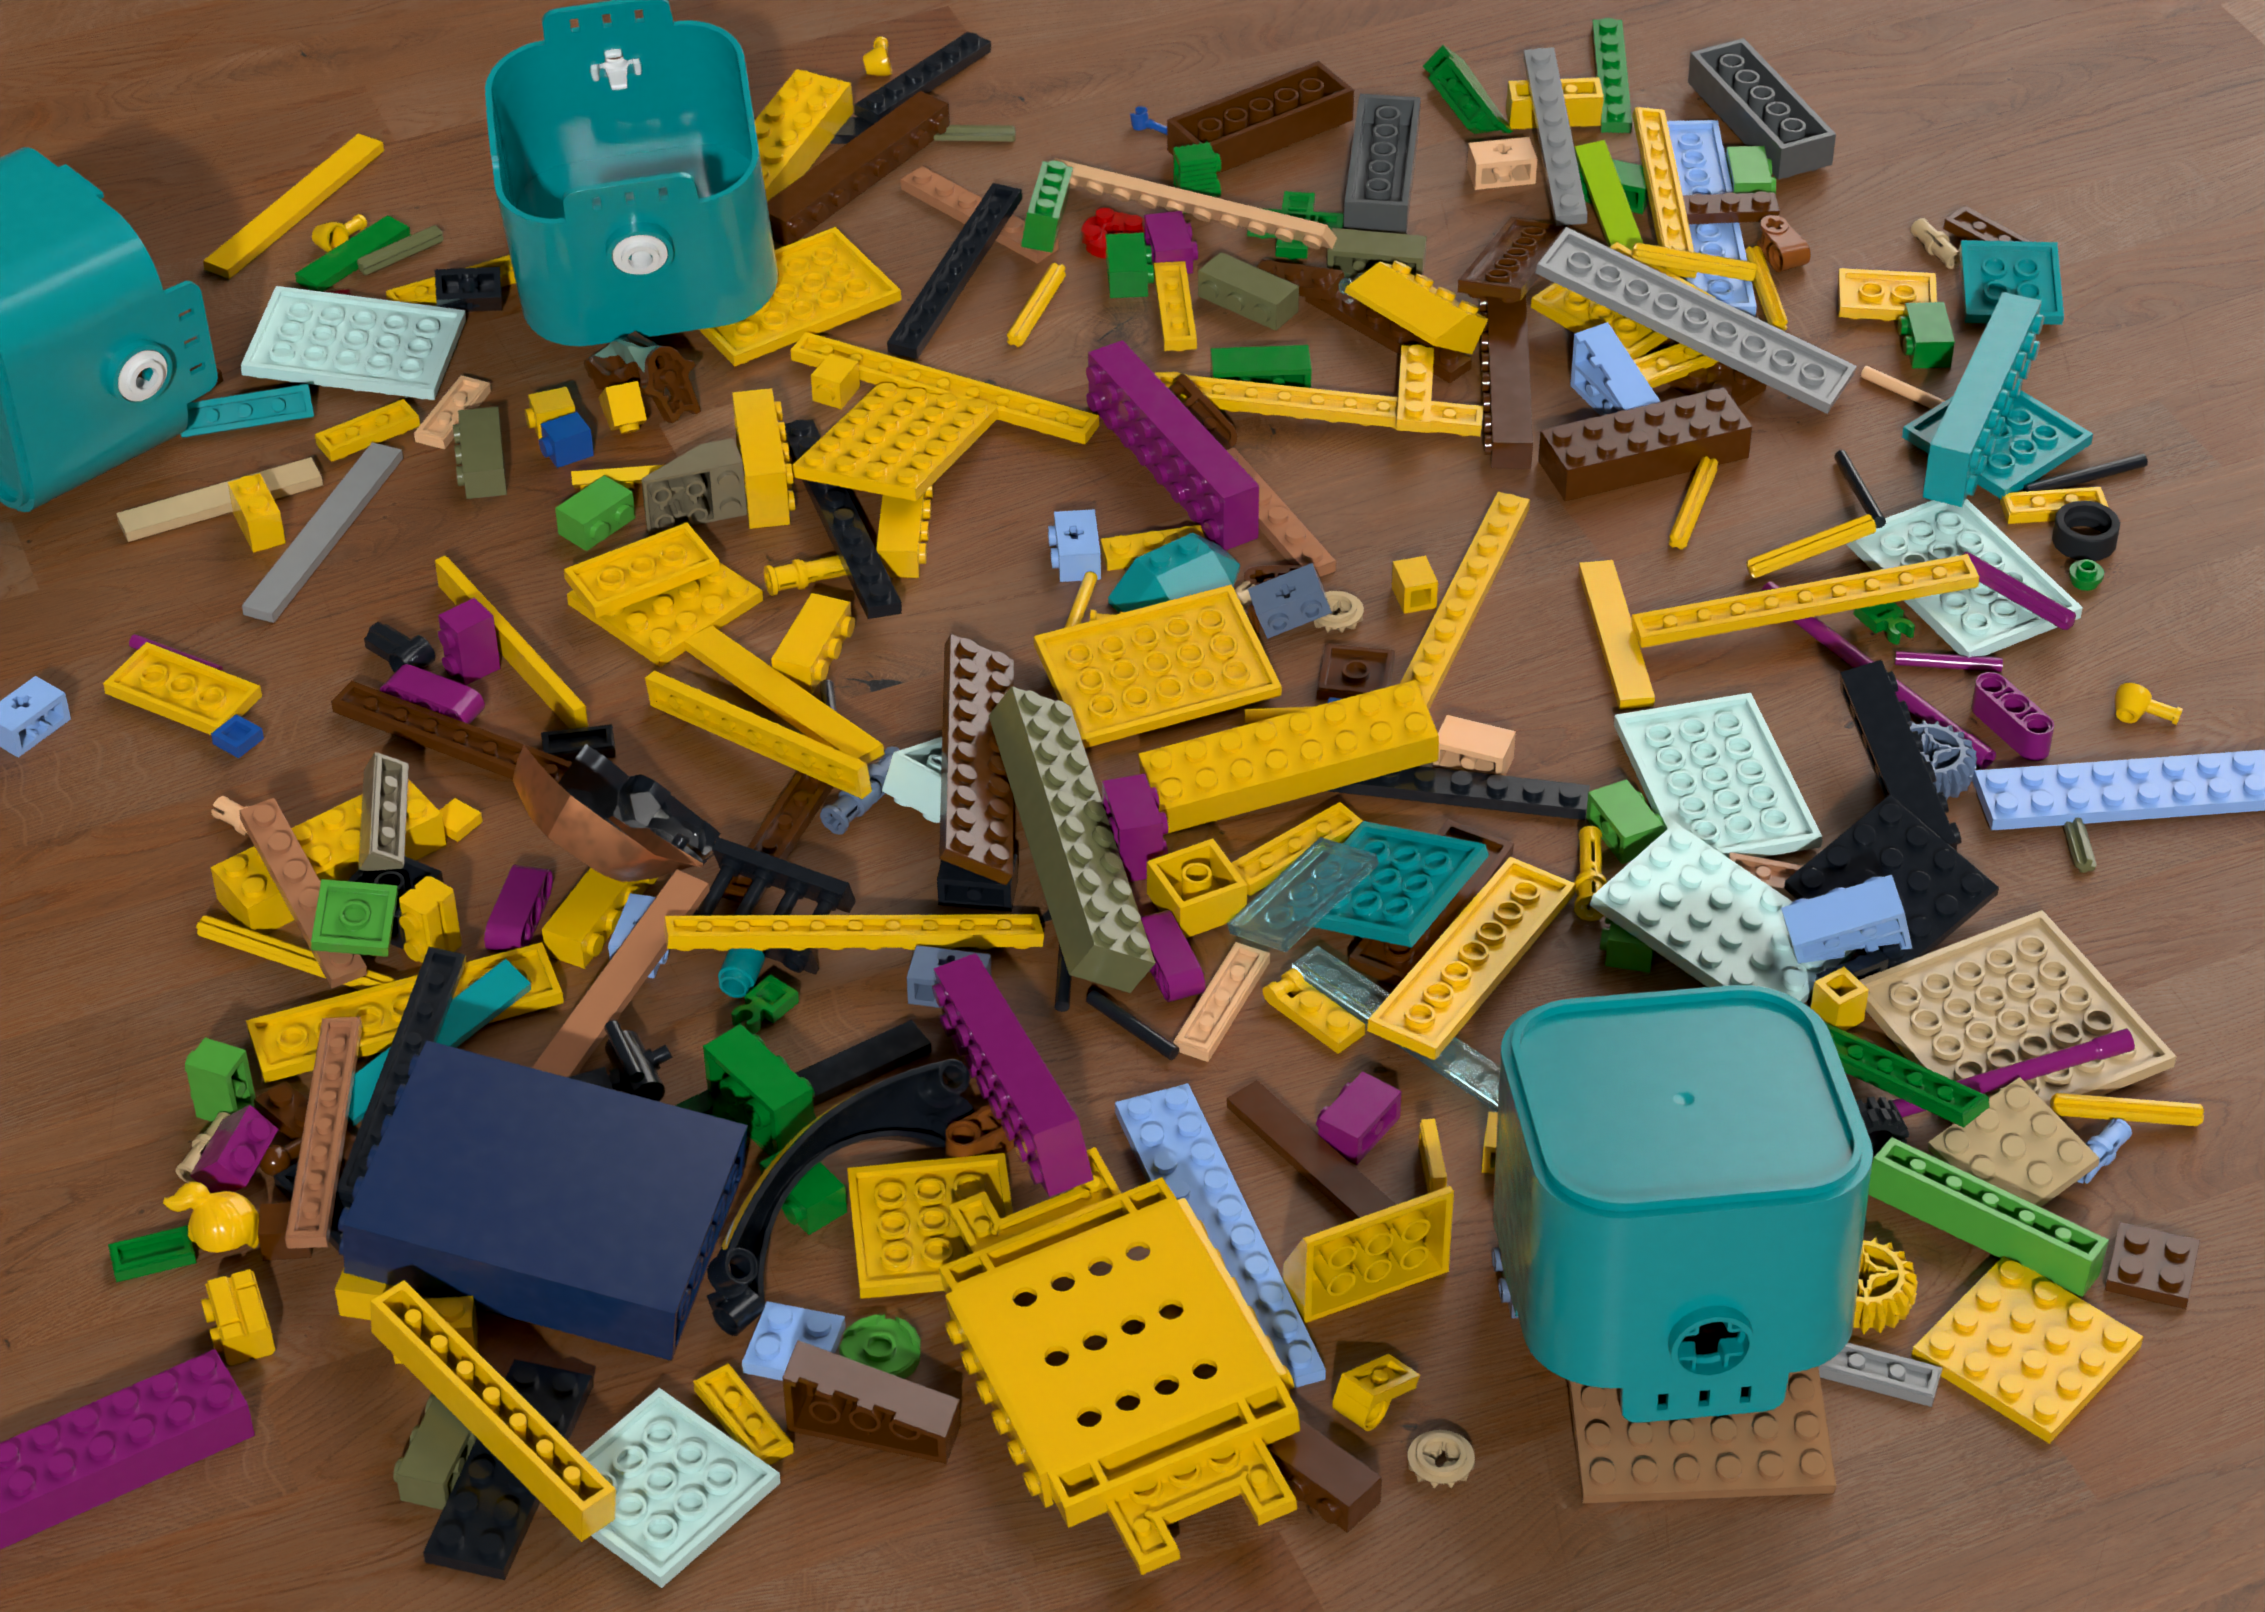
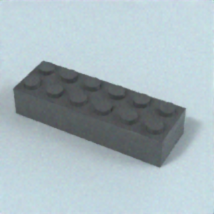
[1688,38,1836,180]
[1344,94,1421,234]

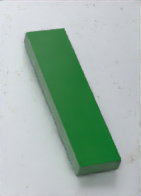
[295,215,411,292]

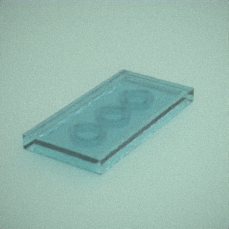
[1227,837,1379,952]

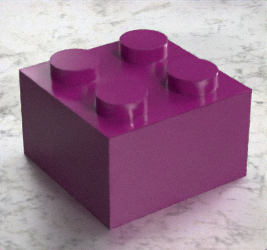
[1102,774,1168,882]

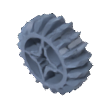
[1908,719,1977,801]

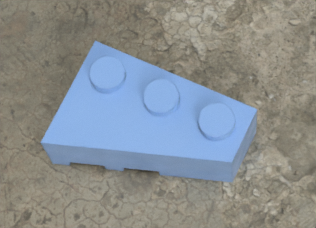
[1570,322,1661,416]
[1781,875,1912,964]

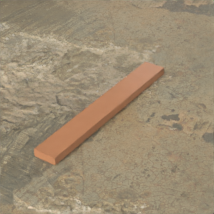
[532,869,710,1077]
[285,1017,362,1249]

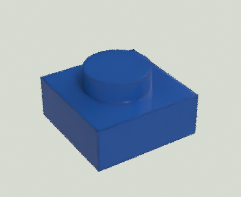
[211,714,264,758]

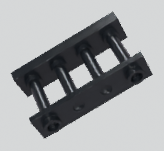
[692,837,856,975]

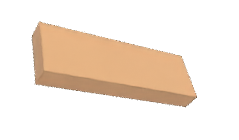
[414,375,491,449]

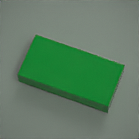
[108,1225,196,1283]

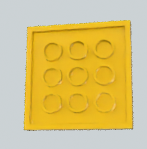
[1531,242,1715,360]
[567,562,763,667]
[847,1153,1013,1299]
[1911,1256,2143,1444]

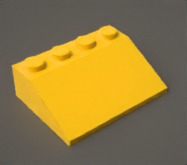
[1283,1186,1454,1324]

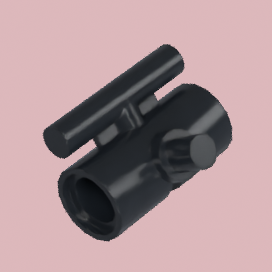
[604,1020,673,1102]

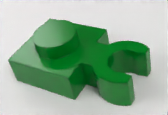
[1853,602,1915,645]
[731,975,799,1035]

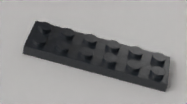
[423,1359,593,1580]

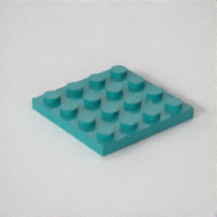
[1902,390,2093,499]
[1285,821,1489,947]

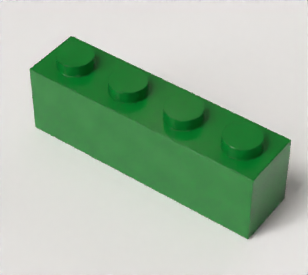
[1021,161,1073,253]

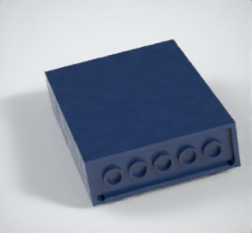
[338,1040,748,1361]

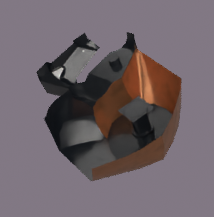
[513,744,721,882]

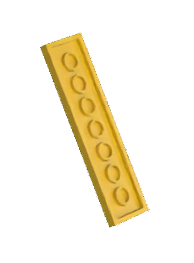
[1367,857,1576,1060]
[246,942,564,1083]

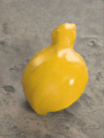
[163,1182,259,1253]

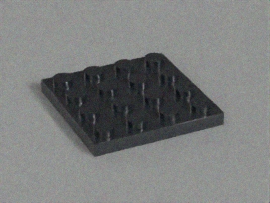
[1784,795,1999,969]

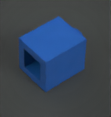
[539,412,594,468]

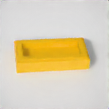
[1418,1118,1447,1193]

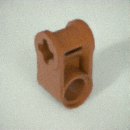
[1756,215,1811,272]
[945,1104,1015,1159]

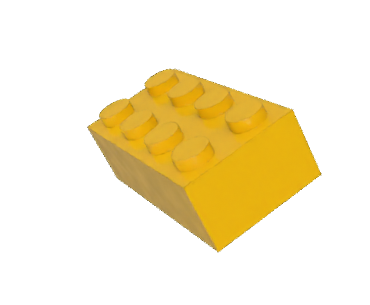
[732,388,795,529]

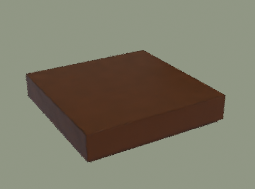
[1316,644,1395,700]

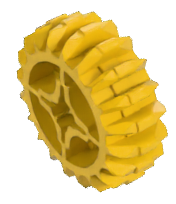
[1853,1237,1918,1335]

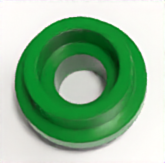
[2069,559,2104,591]

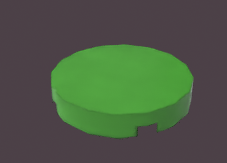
[839,1314,921,1379]

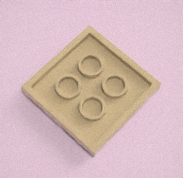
[1928,1077,2099,1207]

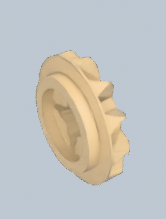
[1314,591,1364,633]
[1408,1430,1475,1489]

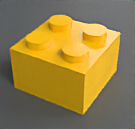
[1147,838,1247,938]

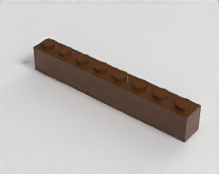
[767,91,950,246]
[1479,294,1533,469]

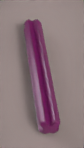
[1962,552,2076,630]

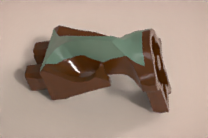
[584,331,701,423]

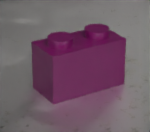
[1144,211,1198,274]
[438,598,501,686]
[1316,1071,1402,1165]
[190,1105,278,1193]

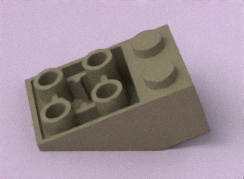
[641,438,747,534]

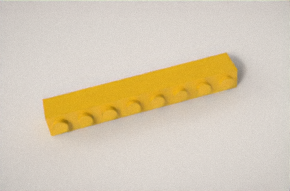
[371,1280,616,1542]

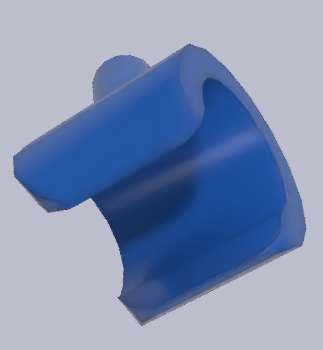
[1130,107,1167,135]

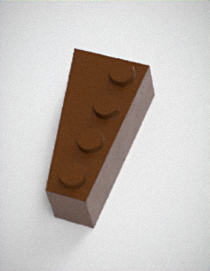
[782,1340,961,1464]

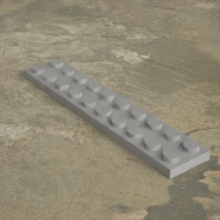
[1535,227,1857,414]

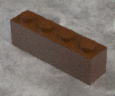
[1266,1419,1382,1533]

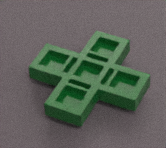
[1247,191,1344,260]

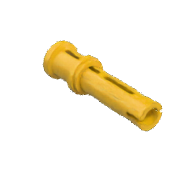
[764,555,847,596]
[1574,826,1607,921]

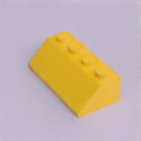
[1344,261,1488,355]

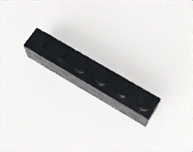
[1840,660,1962,851]

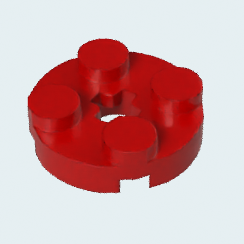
[1081,207,1144,259]

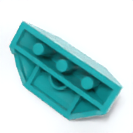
[1108,532,1240,613]

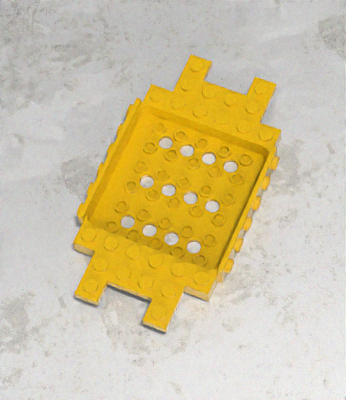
[939,1147,1300,1575]

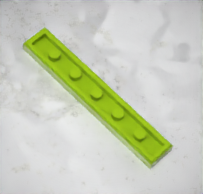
[1575,140,1644,250]

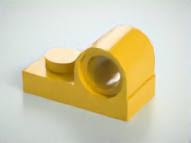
[1332,1354,1420,1431]

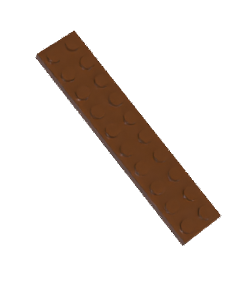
[939,634,1014,885]

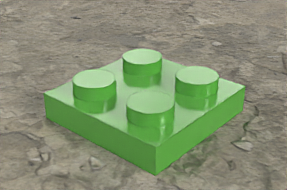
[311,879,398,957]

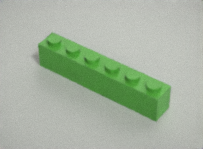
[1868,1137,2109,1297]

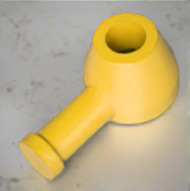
[863,36,892,76]
[312,214,367,252]
[2114,683,2183,725]

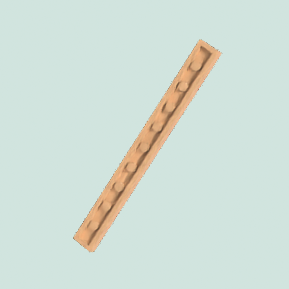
[1054,158,1337,249]

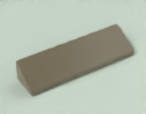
[358,752,409,871]

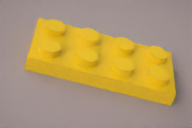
[564,522,720,618]
[103,642,262,735]

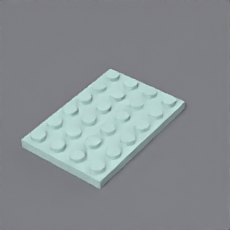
[241,286,466,400]
[1846,499,2083,658]
[1614,693,1822,858]
[1590,822,1856,1003]

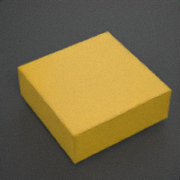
[439,798,483,842]

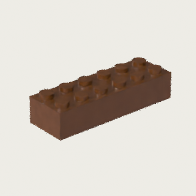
[1167,61,1354,174]
[1538,387,1752,501]

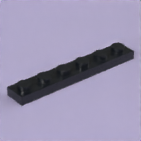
[854,32,991,124]

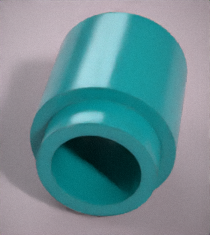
[718,948,765,998]

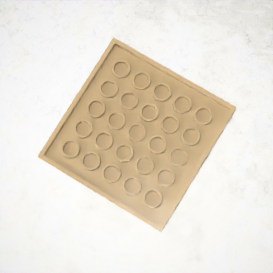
[1859,910,2176,1107]

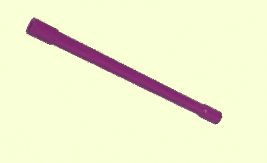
[1760,582,1996,769]
[1891,1028,2135,1118]

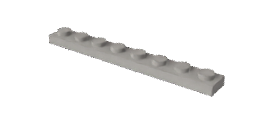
[1523,47,1587,226]

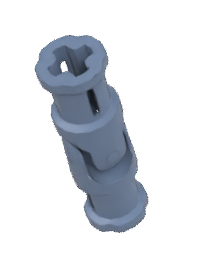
[820,746,900,835]

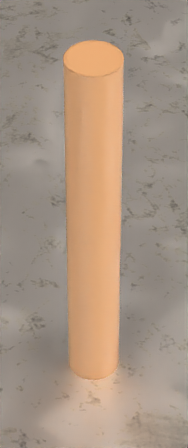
[1861,366,1945,409]

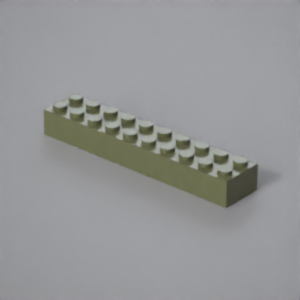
[989,686,1156,993]

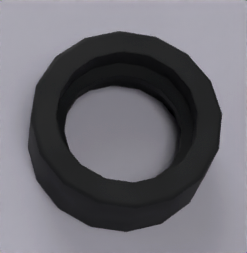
[2052,500,2120,561]

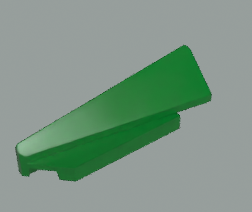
[1422,45,1513,134]

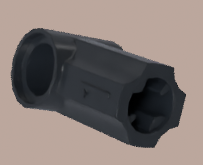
[364,622,435,673]

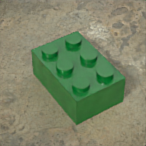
[703,1024,816,1156]

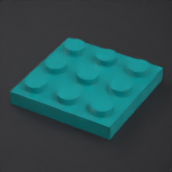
[1959,240,2064,325]

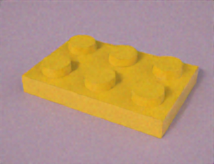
[1838,268,1937,321]

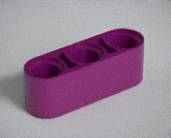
[380,664,485,724]
[1971,672,2054,761]
[484,864,553,952]
[1141,910,1206,1002]

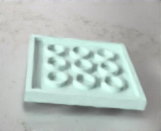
[581,1388,781,1588]

